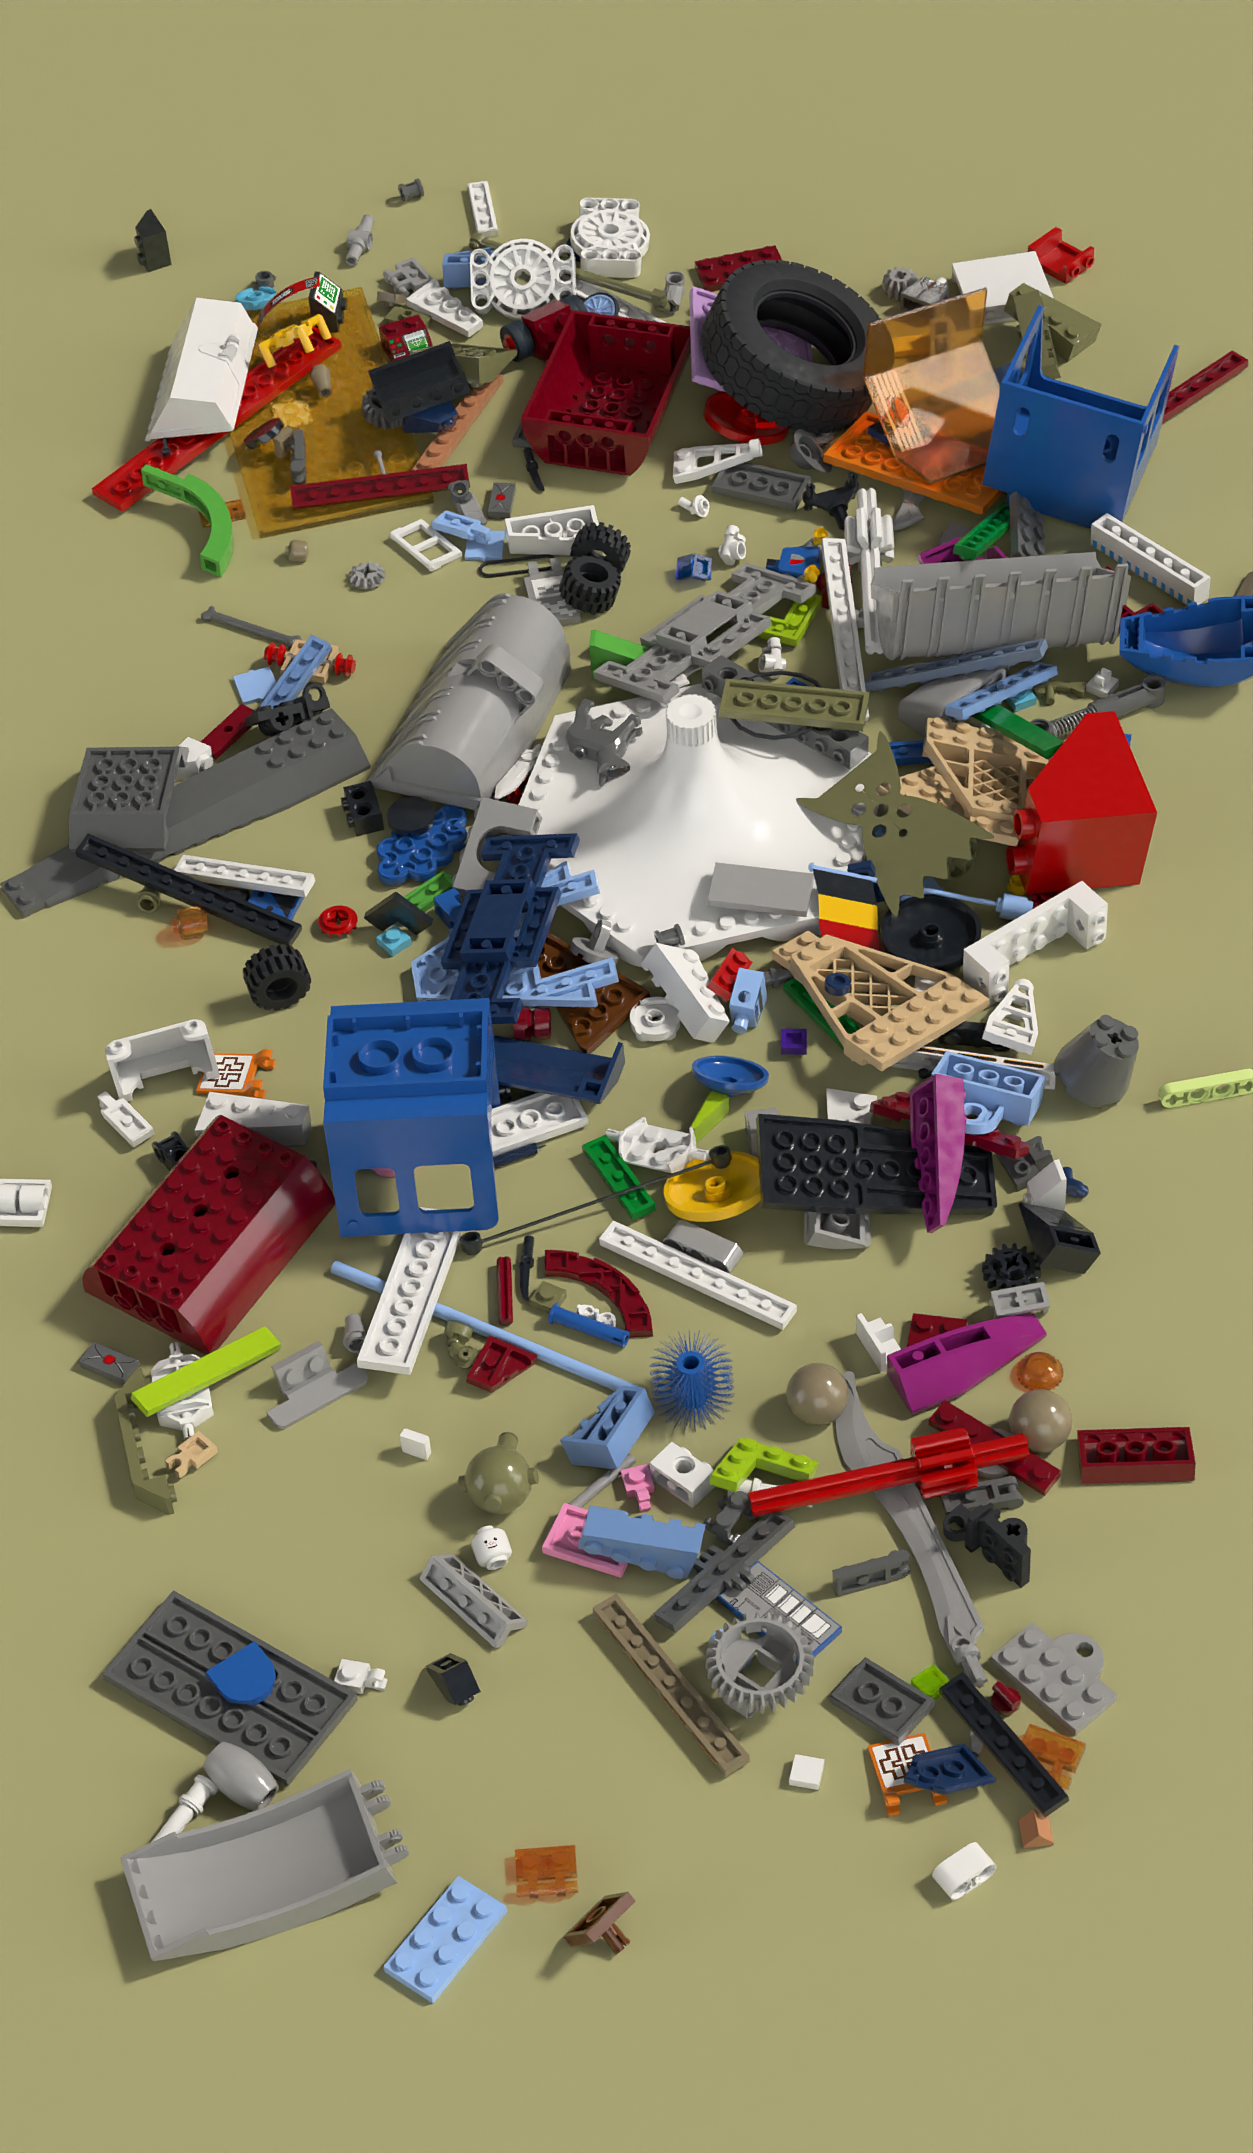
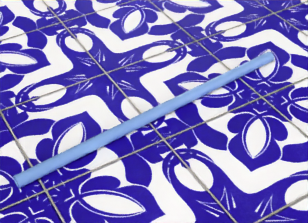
[331,1261,640,1391]

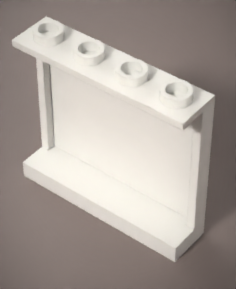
[952,251,1053,327]

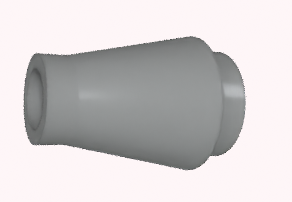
[343,1314,367,1353]

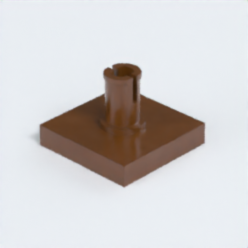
[564,1892,635,1954]

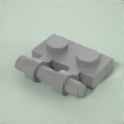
[383,257,433,298]

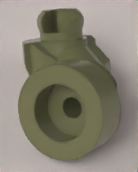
[444,1321,478,1369]

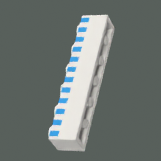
[1090,513,1211,605]

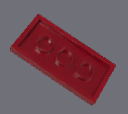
[695,245,782,292]

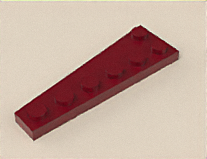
[869,1092,1030,1159]

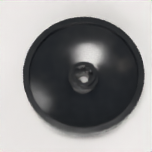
[881,894,982,972]

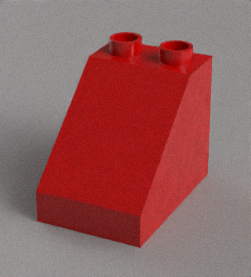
[1006,711,1158,895]

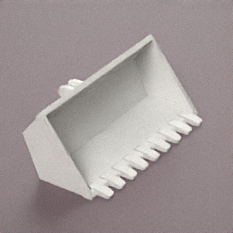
[145,298,258,442]

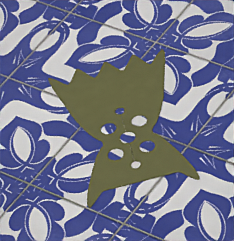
[796,731,994,916]

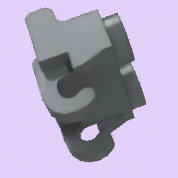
[703,1491,757,1546]

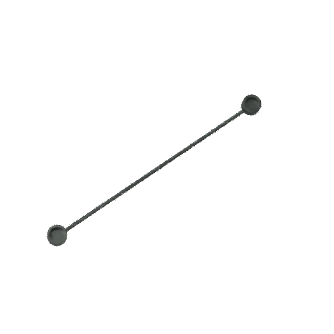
[460,1145,732,1255]

